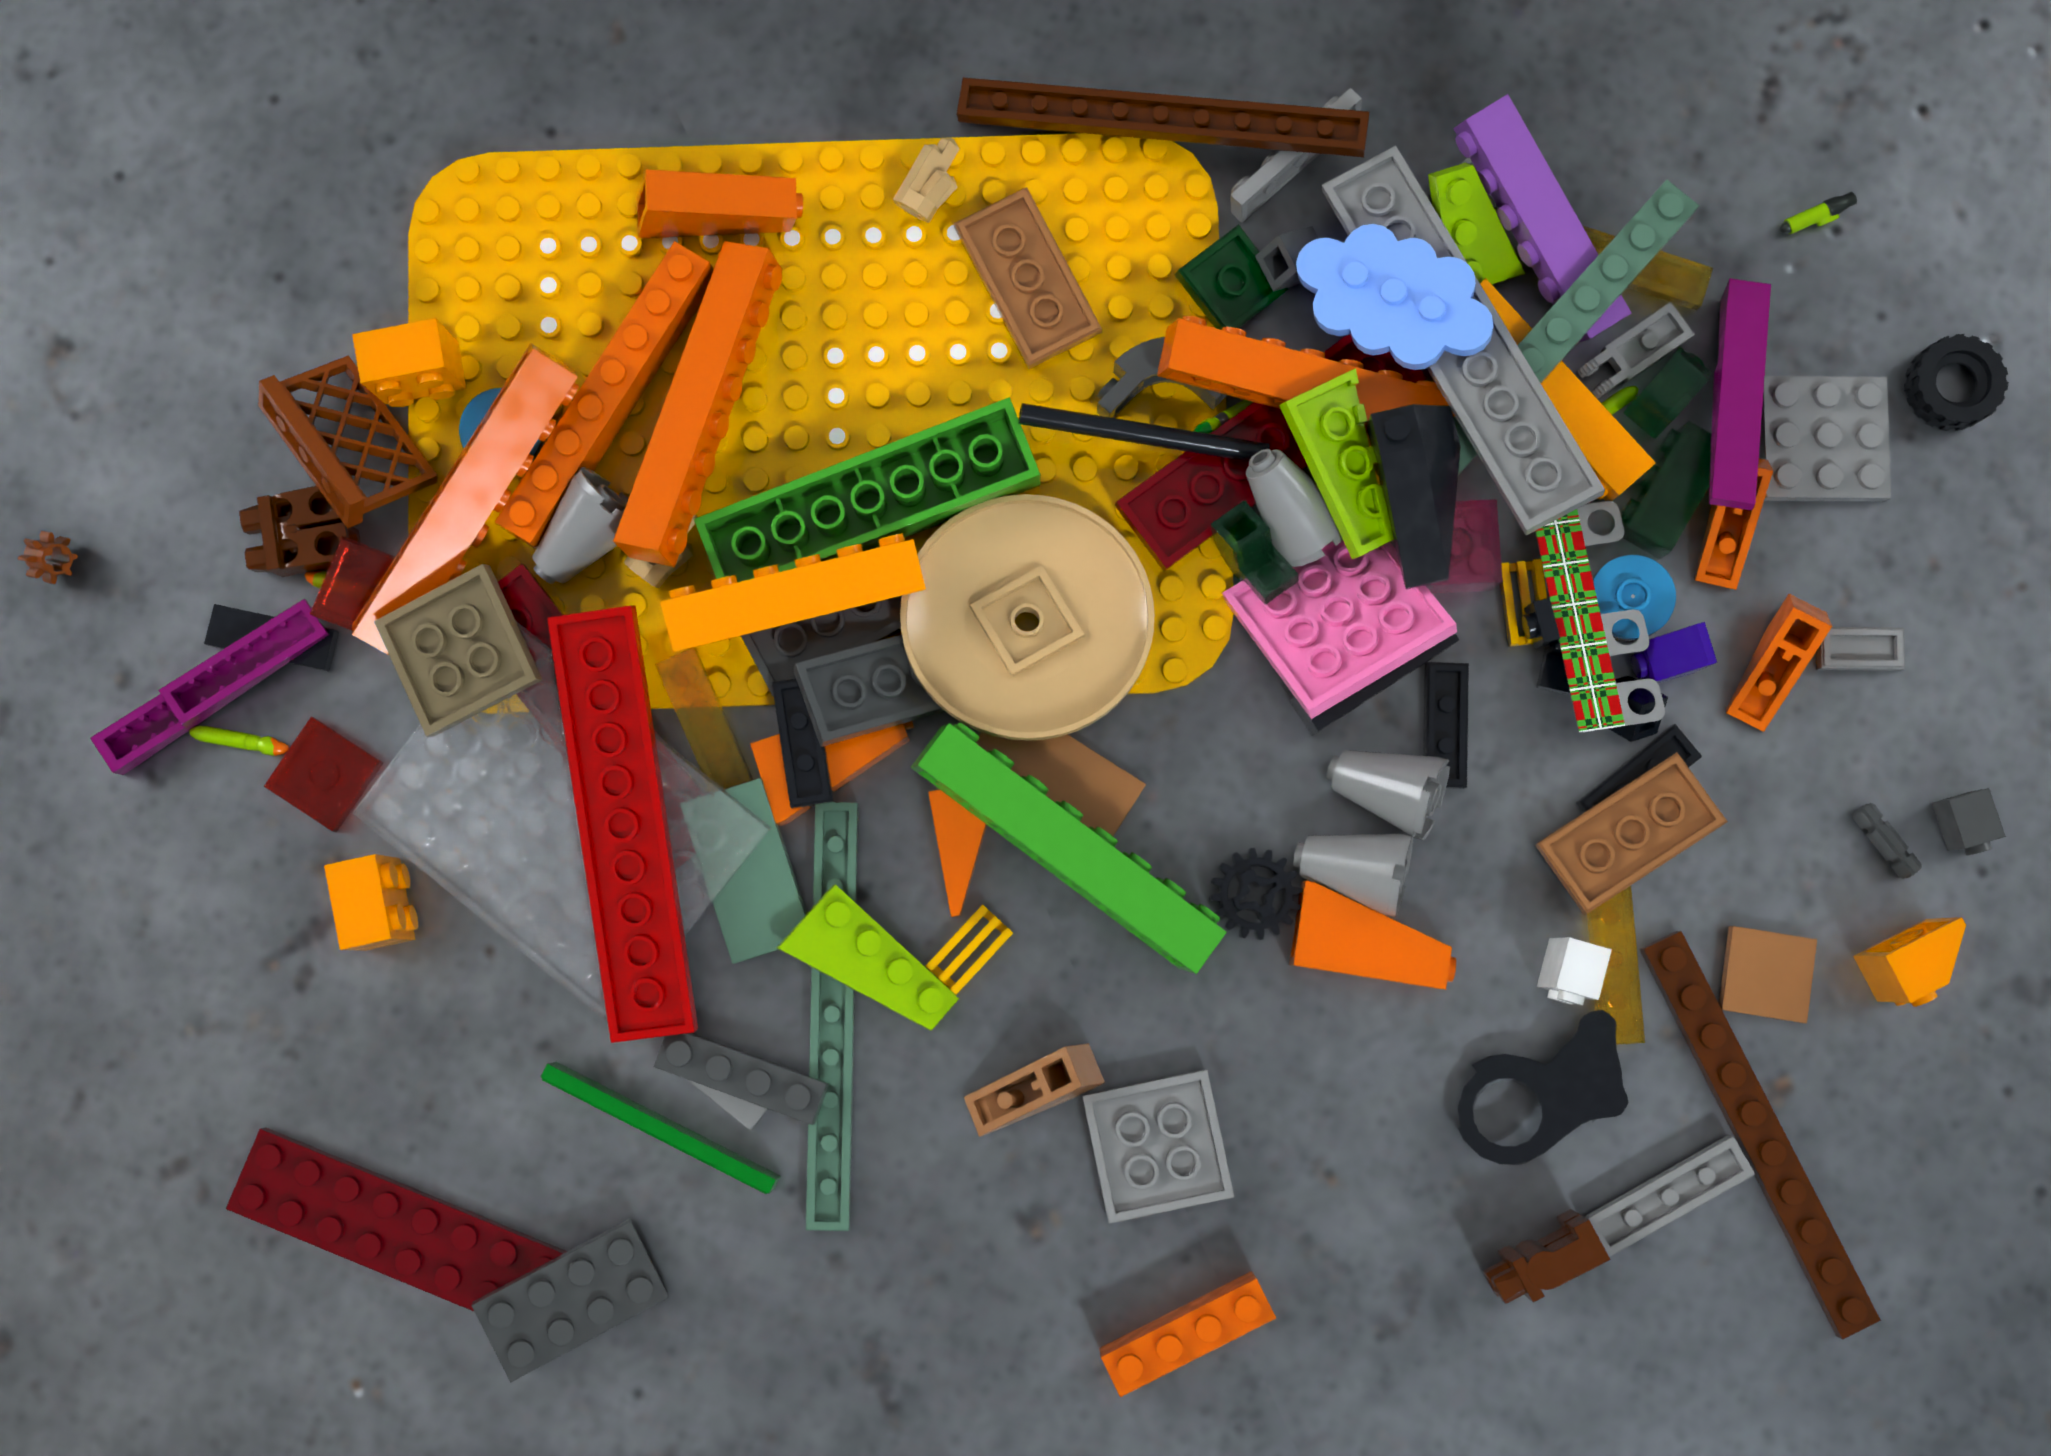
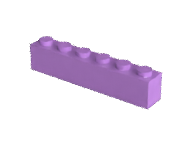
[1453,94,1631,343]

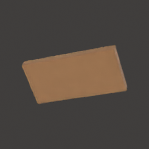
[954,187,1102,369]
[976,732,1146,836]
[1535,752,1728,916]

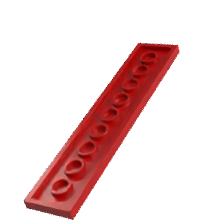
[547,605,698,1043]

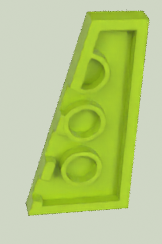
[1279,368,1394,559]
[776,884,959,1030]

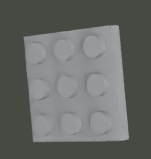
[1760,376,1891,502]
[1082,1069,1234,1224]

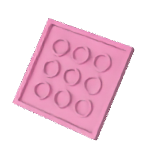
[1222,540,1457,719]

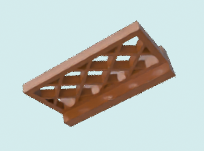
[258,355,438,529]

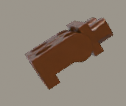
[239,486,364,577]
[1483,1209,1611,1304]

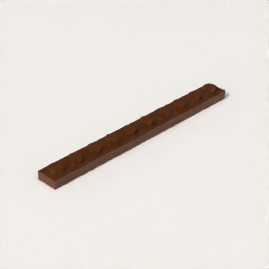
[956,77,1370,158]
[1639,931,1881,1339]

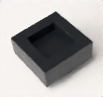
[1521,598,1560,648]

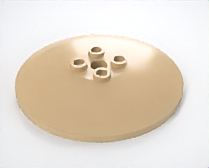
[900,494,1155,741]

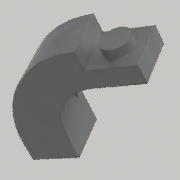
[1097,337,1227,418]

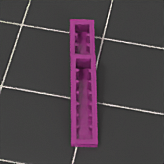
[1709,278,1771,510]
[90,599,329,775]

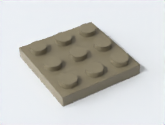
[374,564,543,737]

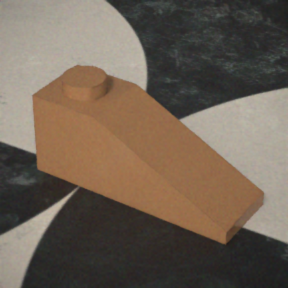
[964,1043,1105,1137]

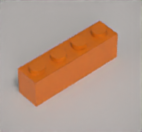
[1099,1271,1276,1397]

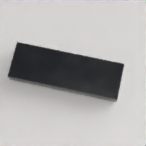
[204,604,339,672]
[1423,662,1469,789]
[772,679,834,809]
[1576,724,1702,812]

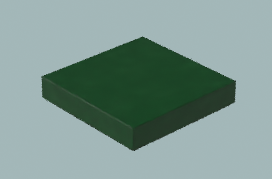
[1174,224,1288,330]

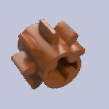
[18,531,78,584]

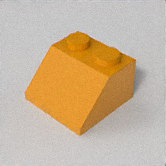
[1853,917,1966,1007]

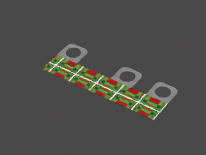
[1535,501,1665,733]

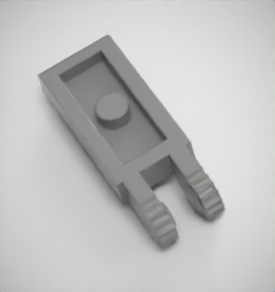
[1577,302,1695,399]

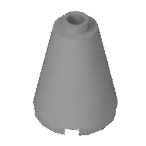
[1246,449,1343,567]
[532,467,629,584]
[1327,750,1450,841]
[1293,833,1413,918]

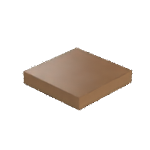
[1719,926,1817,1024]

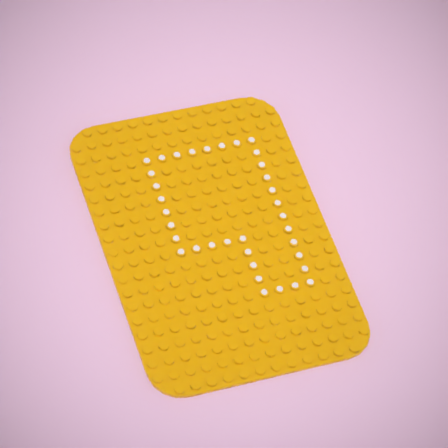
[408,133,1234,714]

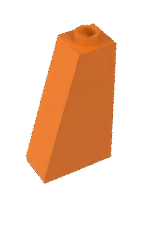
[637,169,803,238]
[750,721,914,826]
[1289,881,1457,990]

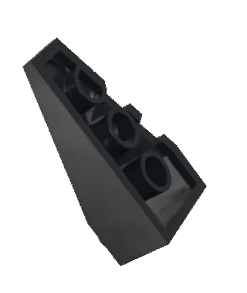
[1367,404,1461,589]

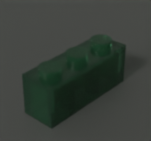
[1620,421,1711,559]

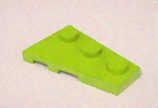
[1428,163,1525,284]

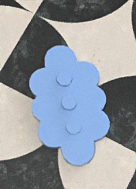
[1296,224,1494,370]

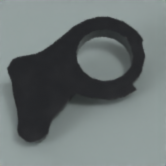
[1458,1010,1629,1165]

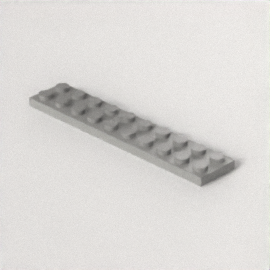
[1322,145,1605,535]

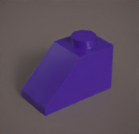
[1631,622,1718,683]

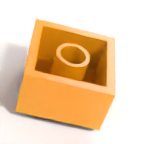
[352,318,467,407]
[324,854,418,951]

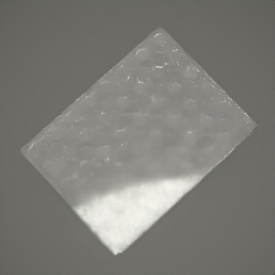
[352,620,771,1022]

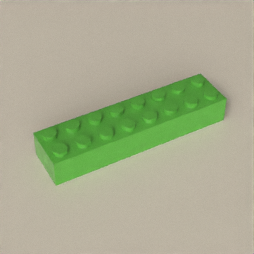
[694,397,1041,582]
[910,722,1227,974]

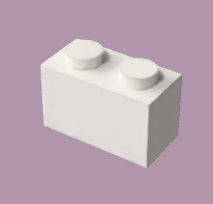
[1537,937,1612,1006]

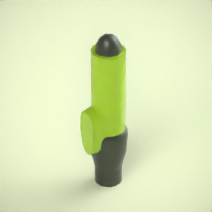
[1780,192,1857,235]

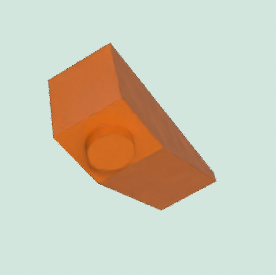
[1694,458,1773,590]
[1726,594,1832,732]
[928,789,987,917]

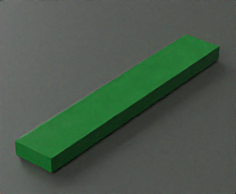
[540,1062,781,1194]

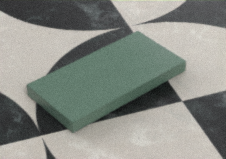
[681,777,807,964]

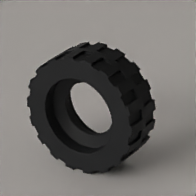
[1904,334,2009,431]

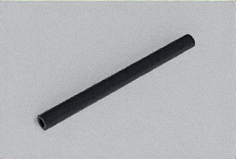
[1018,403,1270,462]

